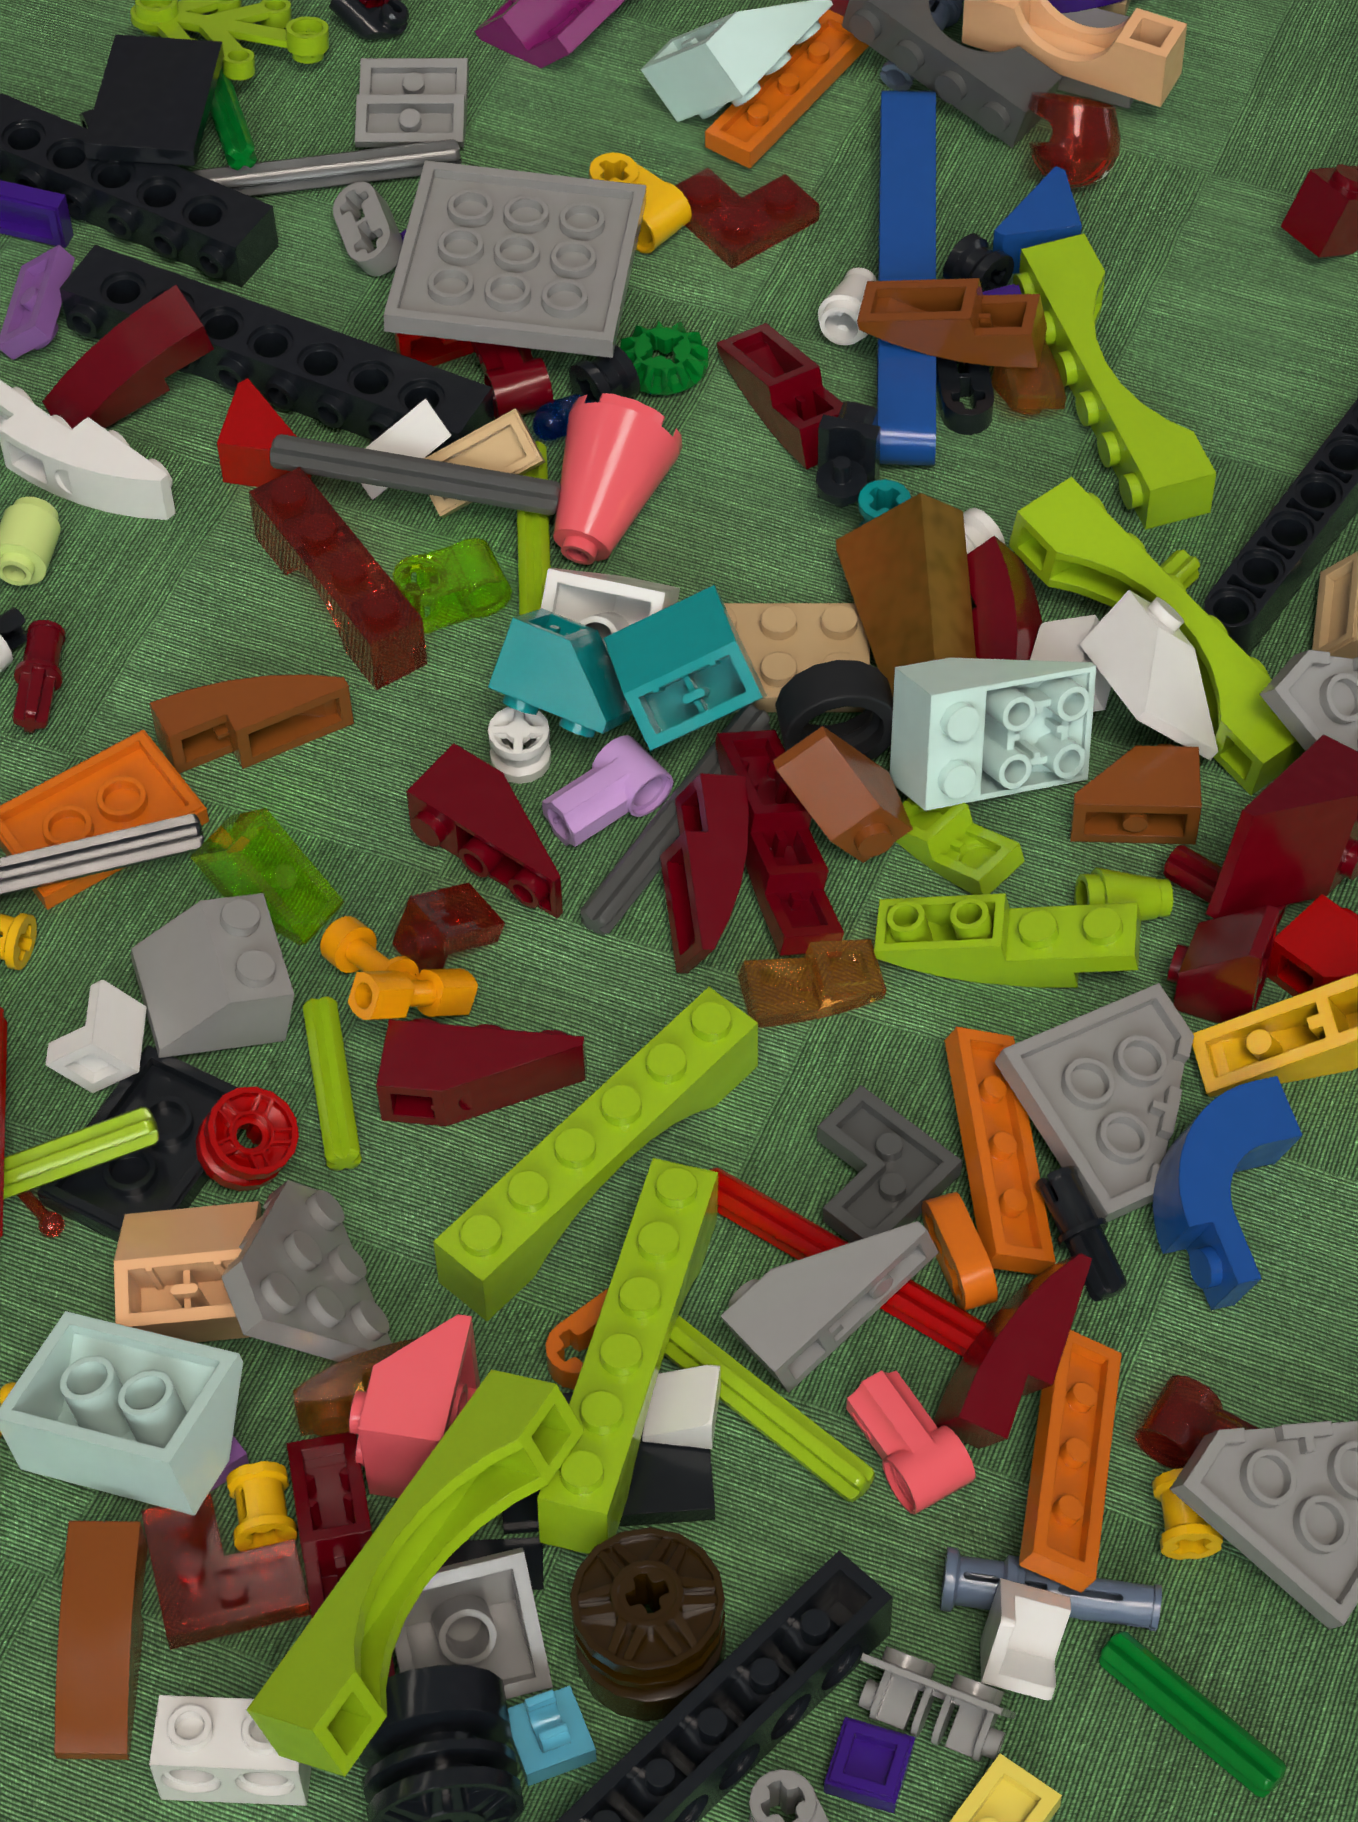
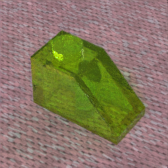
[190,808,345,945]

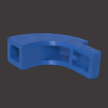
[1153,1076,1303,1311]

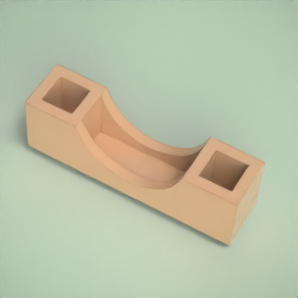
[962,0,1187,107]

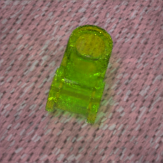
[393,538,512,635]

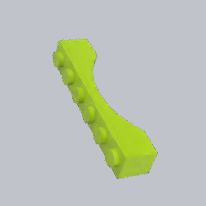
[1013,233,1216,530]
[1008,476,1305,796]
[433,987,758,1322]
[537,1158,718,1554]
[246,1369,585,1777]

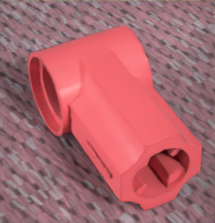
[846,1370,976,1515]

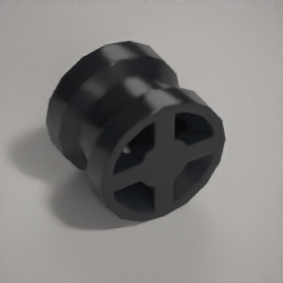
[943,233,1014,292]
[569,345,640,403]

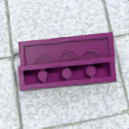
[474,0,625,68]

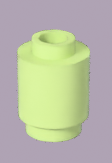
[0,497,61,586]

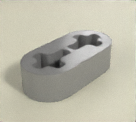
[332,181,403,276]

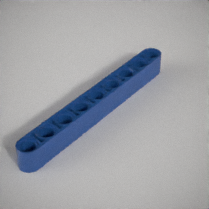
[877,90,936,466]

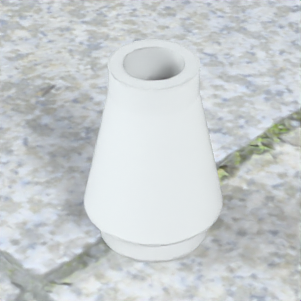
[818,267,877,345]

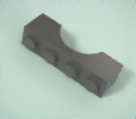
[842,0,1062,148]

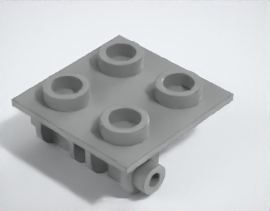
[858,1646,1016,1762]

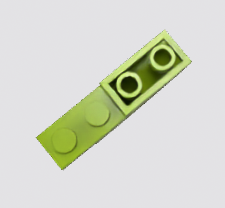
[874,893,1141,988]

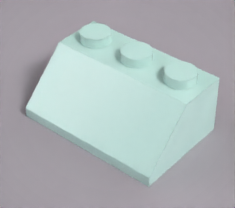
[0,1311,243,1516]

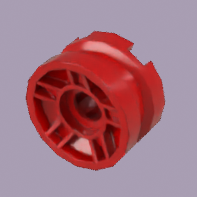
[195,1086,299,1191]

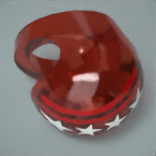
[1027,92,1121,188]

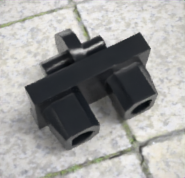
[816,401,881,508]

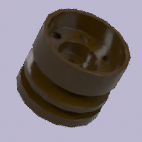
[570,1527,726,1721]

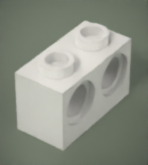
[149,1695,312,1806]

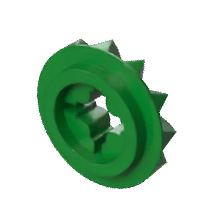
[620,319,708,395]

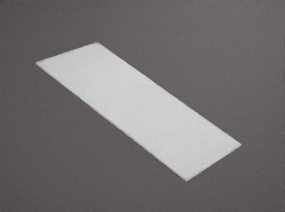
[361,399,452,500]

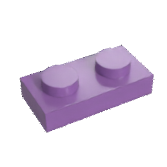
[0,245,75,360]

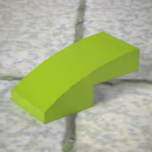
[896,798,1025,895]

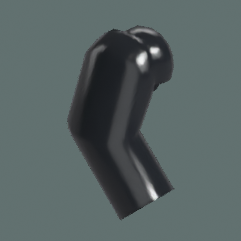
[329,0,409,40]

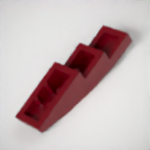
[715,730,844,956]
[287,1432,396,1677]

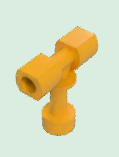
[320,916,478,1020]

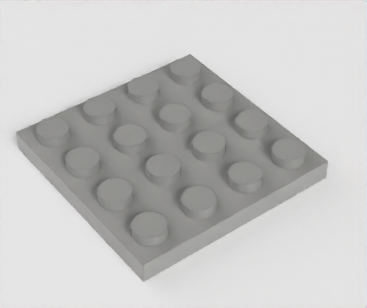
[384,160,646,358]

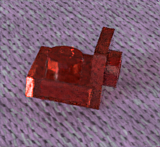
[393,883,505,973]

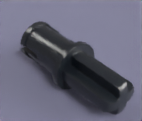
[1035,1166,1127,1302]

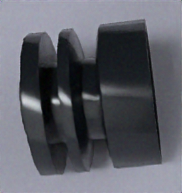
[359,1665,524,1822]

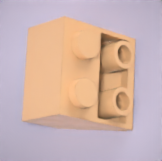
[114,1201,262,1343]

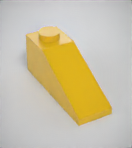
[1192,973,1358,1097]

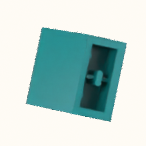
[603,585,767,751]
[488,608,632,738]

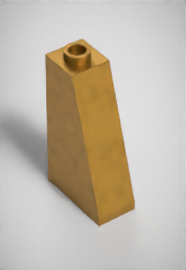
[836,493,976,697]

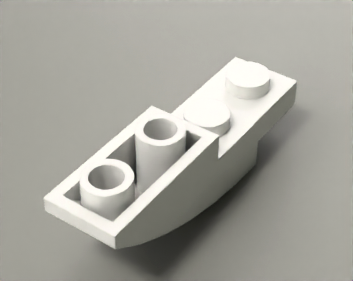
[0,380,176,520]

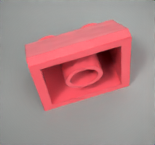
[349,1314,480,1498]

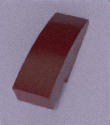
[42,285,214,429]
[716,323,843,470]
[967,535,1043,660]
[660,773,749,974]
[933,1253,1092,1449]

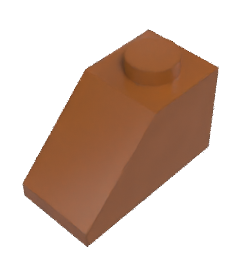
[773,726,913,863]
[1070,744,1202,845]

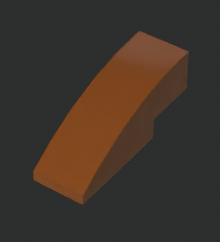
[857,278,1047,368]
[149,674,354,774]
[54,1521,148,1760]

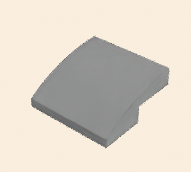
[355,58,469,147]

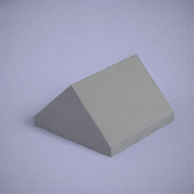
[394,1547,553,1699]

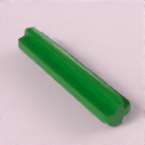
[210,68,257,171]
[1099,1631,1287,1798]

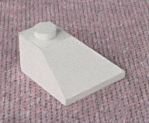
[541,568,680,659]
[1079,590,1218,760]

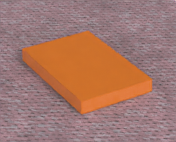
[0,729,209,910]

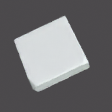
[642,1365,721,1449]

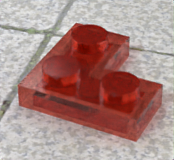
[675,168,819,269]
[141,1494,311,1650]

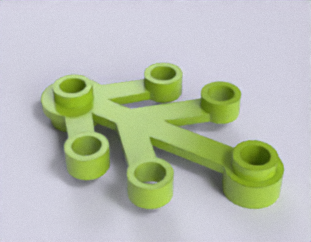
[130,0,329,80]

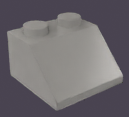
[130,893,294,1058]

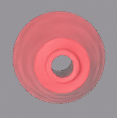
[553,393,682,565]

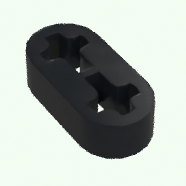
[936,357,994,435]

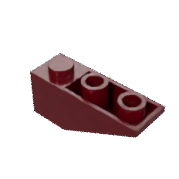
[1280,164,1358,258]
[406,743,563,919]
[376,1018,587,1126]

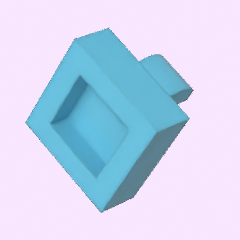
[508,1685,597,1786]

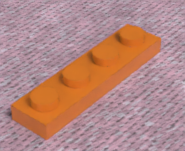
[705,9,869,169]
[944,1026,1056,1275]
[1019,1330,1122,1593]

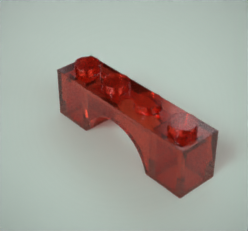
[249,467,428,690]

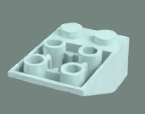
[640,0,833,122]
[890,658,1096,811]

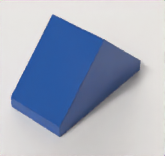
[993,166,1082,274]

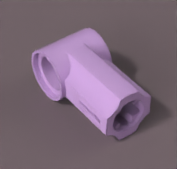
[542,735,673,847]

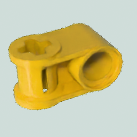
[589,152,692,253]

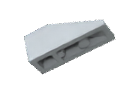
[721,1221,939,1393]

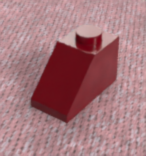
[1167,905,1281,1024]

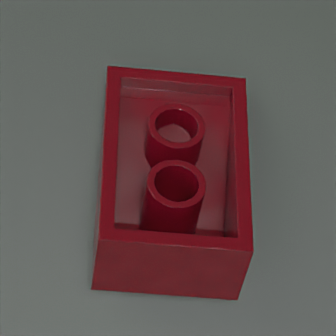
[1206,734,1358,919]

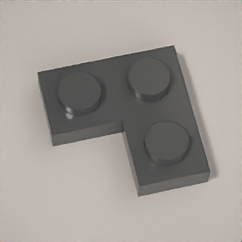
[817,1085,962,1243]

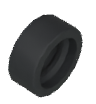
[775,660,893,760]

